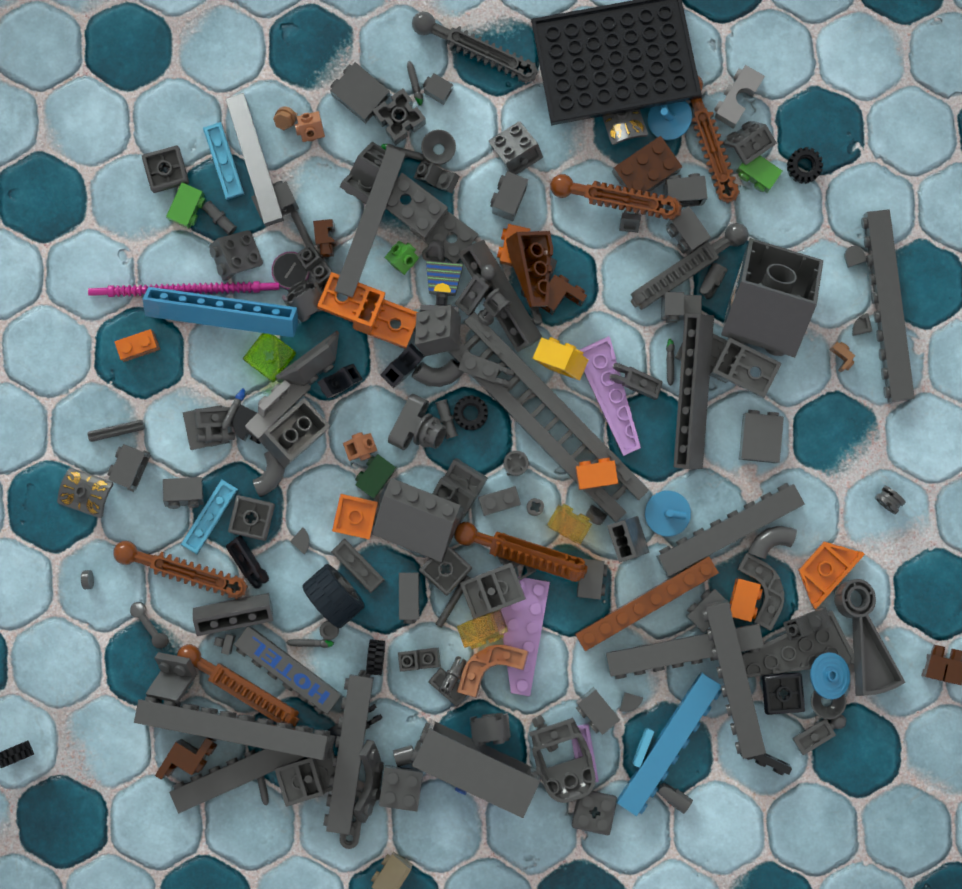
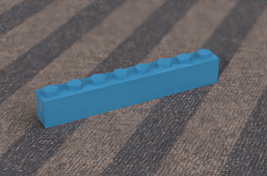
[142,287,298,337]
[617,672,722,816]

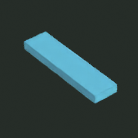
[203,122,245,200]
[181,479,239,555]

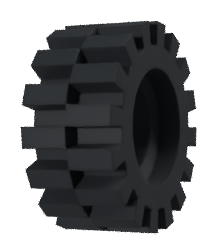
[787,147,823,184]
[454,395,488,431]
[366,639,385,676]
[0,740,34,768]

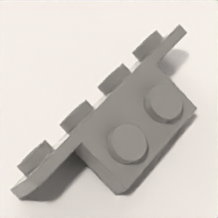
[245,380,311,439]

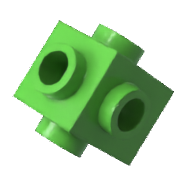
[384,241,419,275]

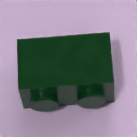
[355,454,397,499]

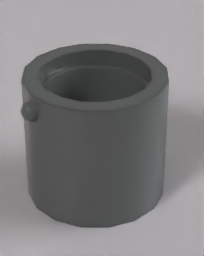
[503,451,529,476]

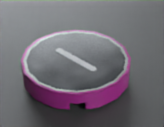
[272,252,310,290]

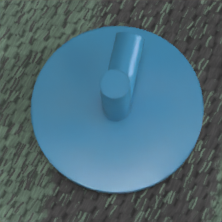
[648,101,692,140]
[645,490,691,536]
[810,652,850,699]

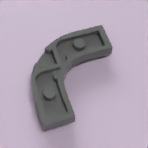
[737,553,784,631]
[353,740,384,823]

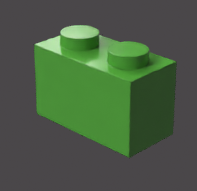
[736,155,783,193]
[166,183,206,229]

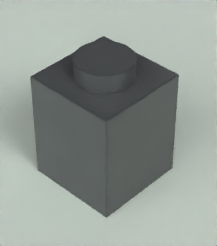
[423,73,453,105]

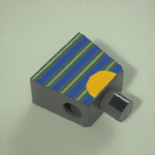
[426,261,463,306]

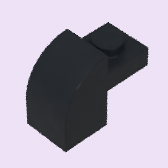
[380,343,425,388]
[317,363,363,399]
[233,404,261,444]

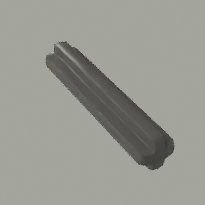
[88,420,144,442]

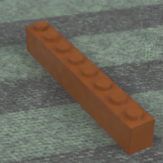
[575,556,719,651]

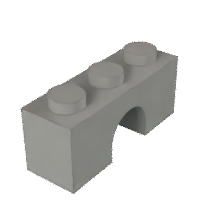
[714,65,765,129]

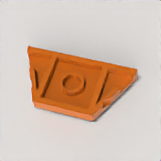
[798,542,865,609]

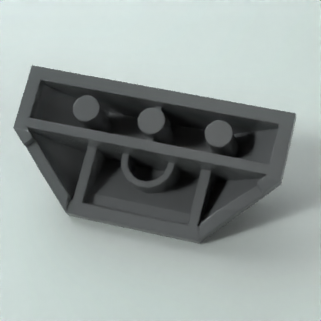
[275,330,339,386]

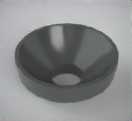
[421,130,456,165]
[811,690,847,719]

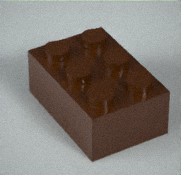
[612,136,682,195]

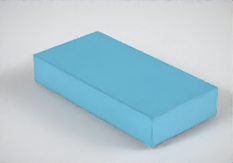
[632,728,654,768]

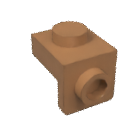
[829,342,856,372]

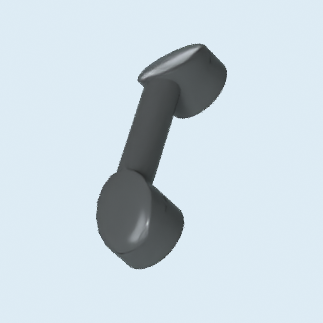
[130,602,169,649]

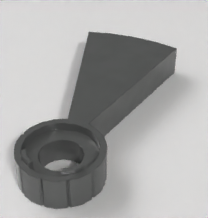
[834,579,906,696]

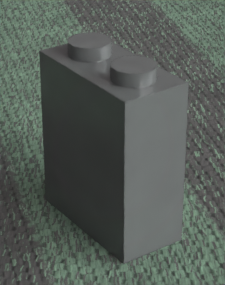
[330,62,390,124]
[739,410,784,463]
[607,516,650,563]
[399,573,420,624]

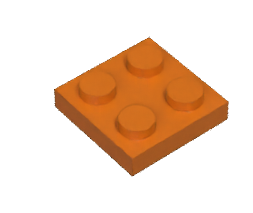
[332,494,378,540]

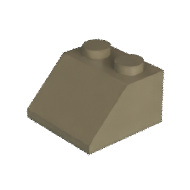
[371,851,413,889]

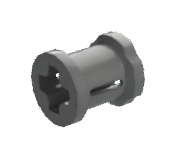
[526,498,544,516]

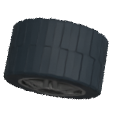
[302,564,365,628]

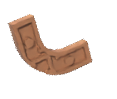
[457,645,529,698]

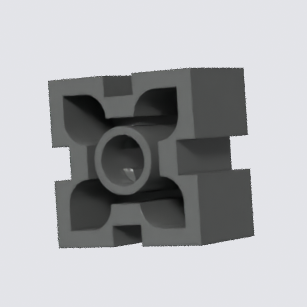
[372,88,426,146]

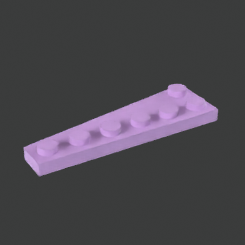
[580,336,641,456]

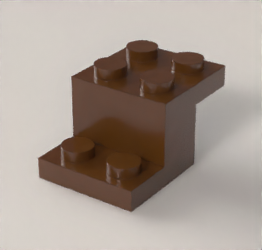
[521,275,587,315]
[155,737,218,780]

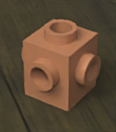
[295,111,325,142]
[343,432,377,461]

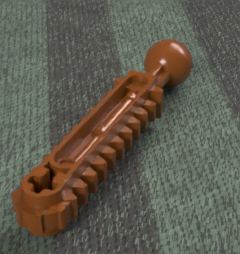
[690,75,740,204]
[550,174,682,220]
[454,522,588,582]
[113,541,248,599]
[177,644,300,727]

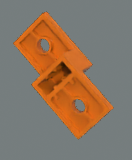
[317,272,418,349]

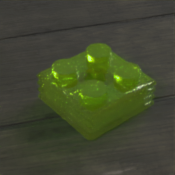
[243,333,296,382]

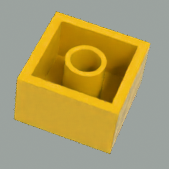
[532,337,589,381]

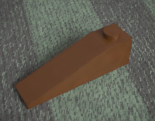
[506,231,553,307]

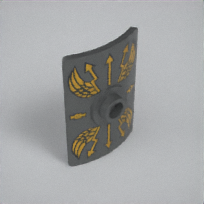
[602,110,648,145]
[57,468,114,518]

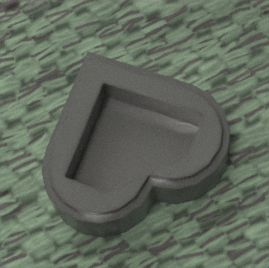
[422,240,445,262]

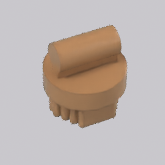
[273,106,298,130]

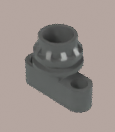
[388,394,447,450]

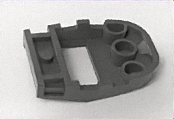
[529,717,596,803]

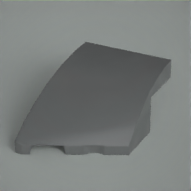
[432,458,488,524]

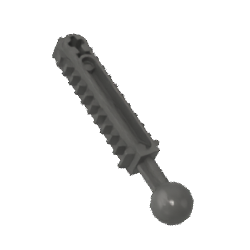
[412,11,538,84]
[630,223,749,310]

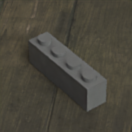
[193,593,273,636]

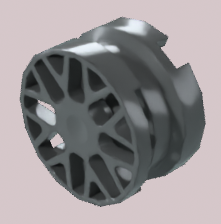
[875,485,906,514]

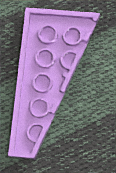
[499,577,550,696]

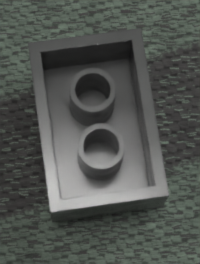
[259,398,330,468]

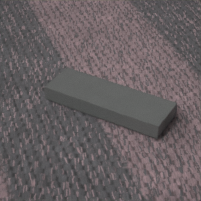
[331,538,385,593]

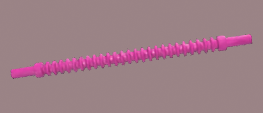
[88,281,280,297]

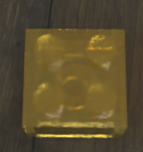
[545,503,592,545]
[457,609,508,650]

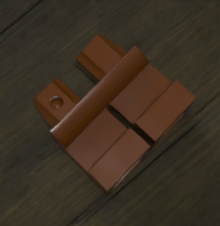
[313,219,337,258]
[921,645,962,686]

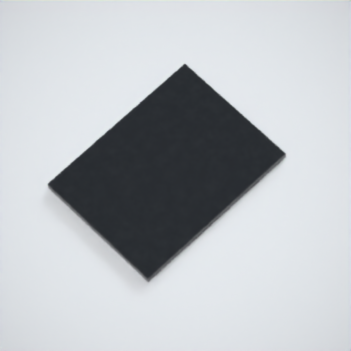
[531,0,702,126]

